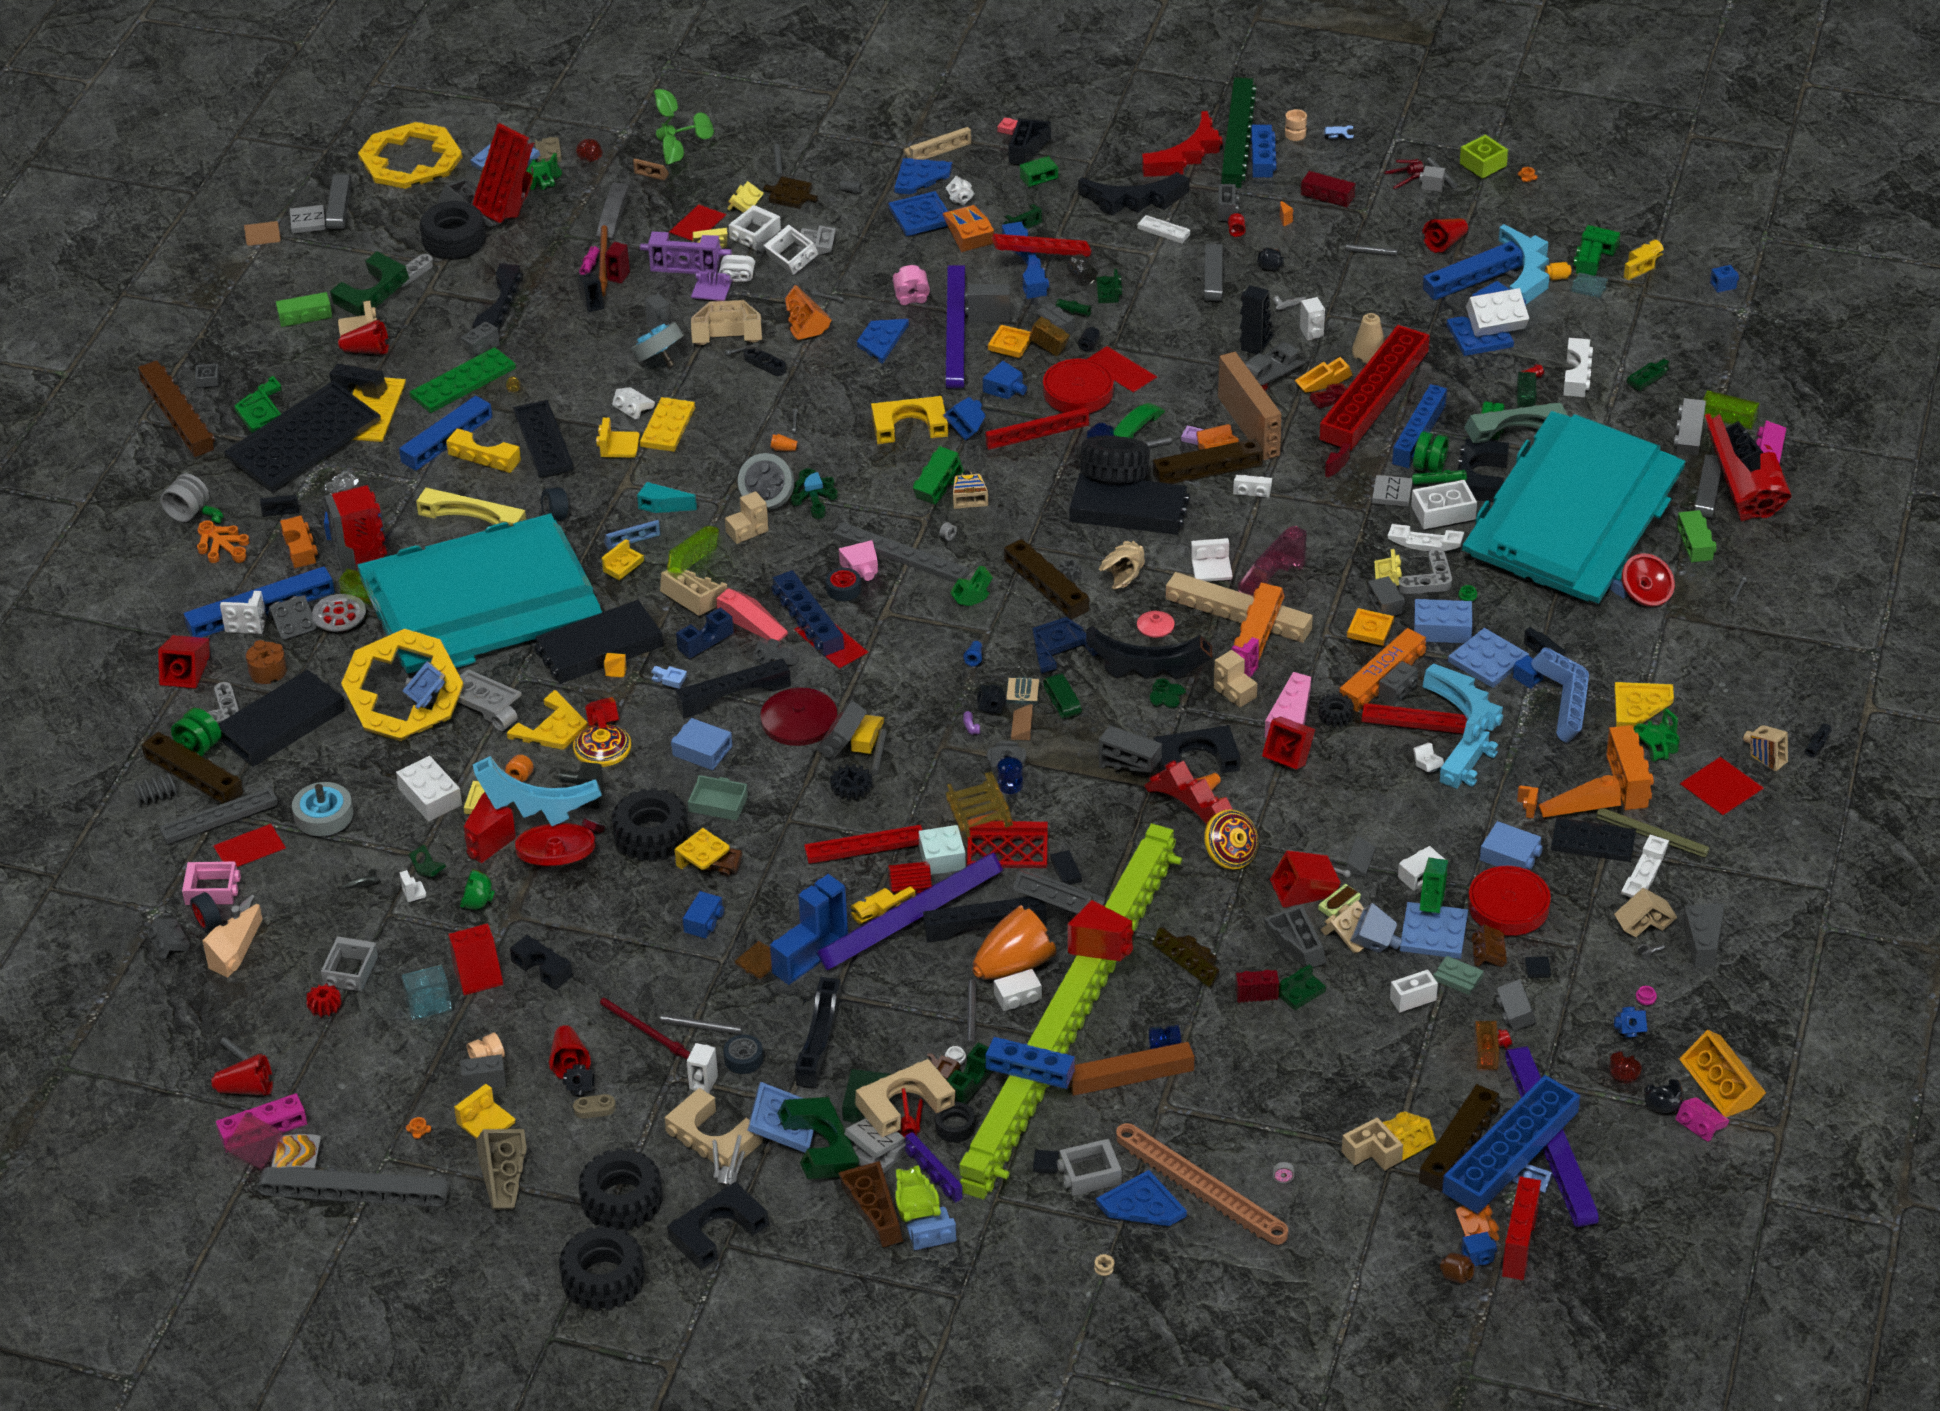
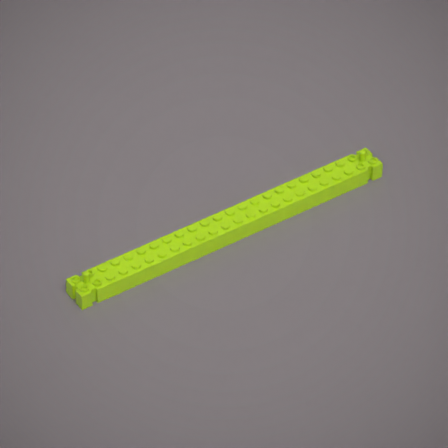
[959,823,1182,1200]

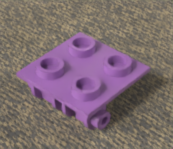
[691,271,732,301]

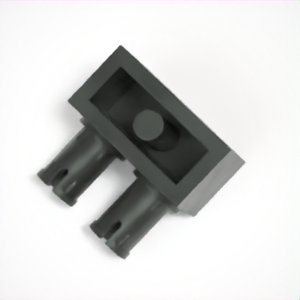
[559,762,604,808]

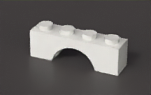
[1563,338,1593,397]

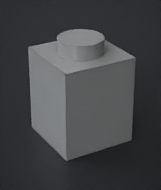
[1419,166,1445,192]

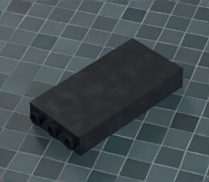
[1069,473,1190,535]
[534,600,663,684]
[218,669,345,767]

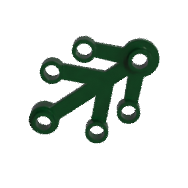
[791,468,838,519]

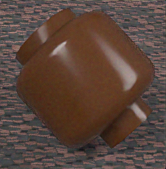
[1440,1253,1475,1284]

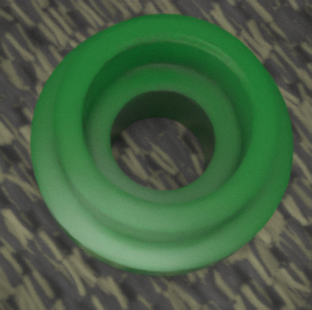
[1458,585,1477,601]

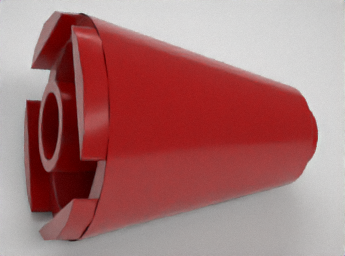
[1422,218,1468,253]
[338,320,389,354]
[549,1025,591,1079]
[211,1054,273,1096]

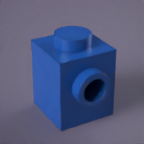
[1710,265,1739,293]
[1513,655,1543,689]
[1461,1232,1497,1266]

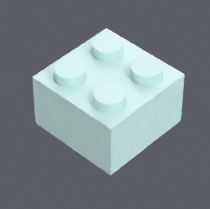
[918,825,966,875]

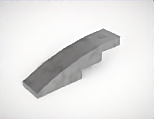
[596,183,629,240]

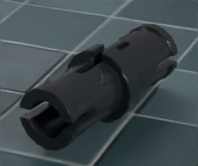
[1804,723,1832,758]

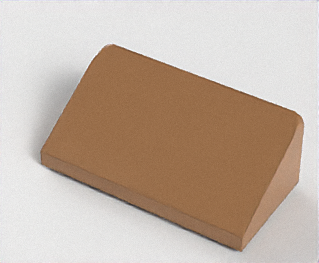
[633,158,669,180]
[244,221,281,246]
[1011,704,1033,740]

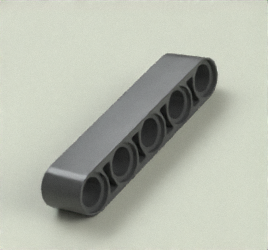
[326,174,352,229]
[1205,244,1223,301]
[1695,454,1722,519]

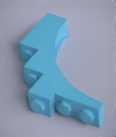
[1499,224,1549,304]
[1422,664,1503,742]
[473,756,602,826]

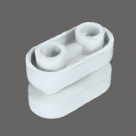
[719,255,755,282]

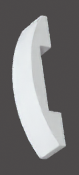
[1388,524,1464,551]
[1621,835,1669,897]

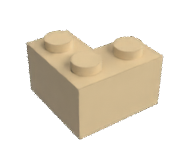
[725,491,768,544]
[1214,650,1257,707]
[1614,888,1677,937]
[1342,1117,1403,1170]

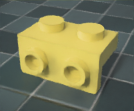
[727,181,763,213]
[1374,549,1402,586]

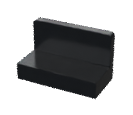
[260,495,299,517]
[1524,627,1566,656]

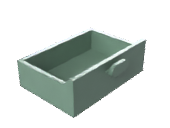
[688,775,748,821]

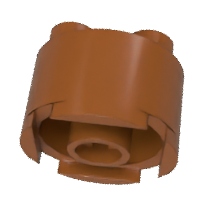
[246,640,287,684]

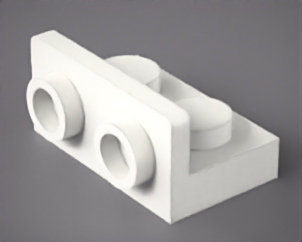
[612,387,655,419]
[1233,475,1272,498]

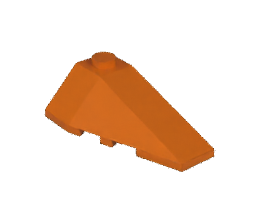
[785,285,832,340]
[1539,775,1621,817]

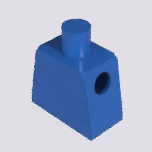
[983,361,1027,399]
[943,397,985,440]

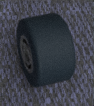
[541,488,568,520]

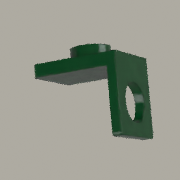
[408,844,447,877]

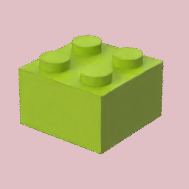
[1460,135,1508,178]

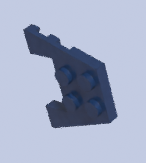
[1032,617,1099,674]

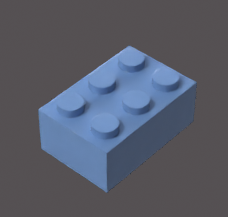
[1414,599,1472,643]

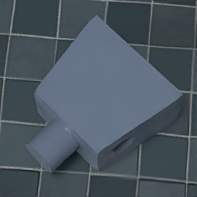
[1350,903,1402,952]

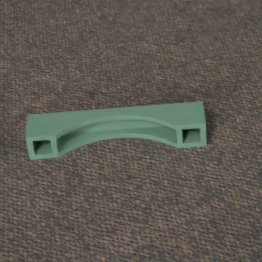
[1464,403,1568,443]

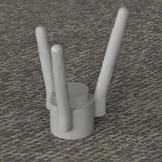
[712,1135,745,1186]

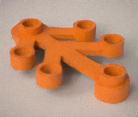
[197,521,250,563]

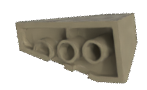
[476,1129,527,1210]

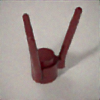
[1384,159,1424,189]

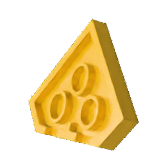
[1614,682,1674,727]

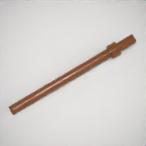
[599,225,608,297]

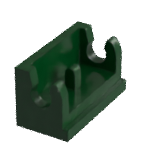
[1004,204,1042,229]

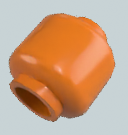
[505,755,534,782]

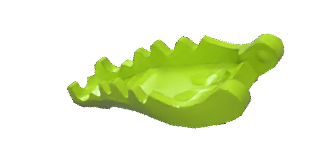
[895,1165,941,1222]

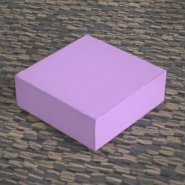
[1181,426,1204,445]

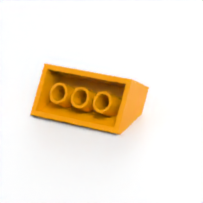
[1679,1030,1766,1117]

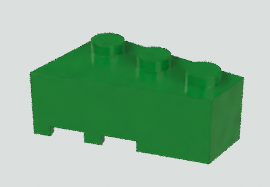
[913,446,964,505]

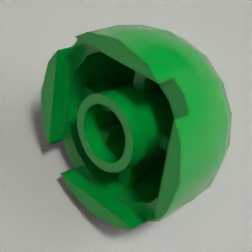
[460,869,495,910]

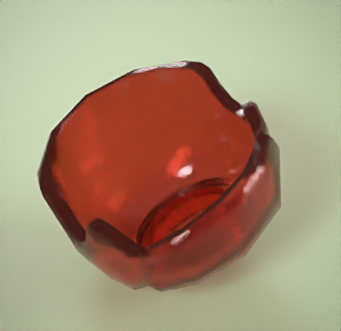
[576,138,603,161]
[1609,1051,1642,1082]

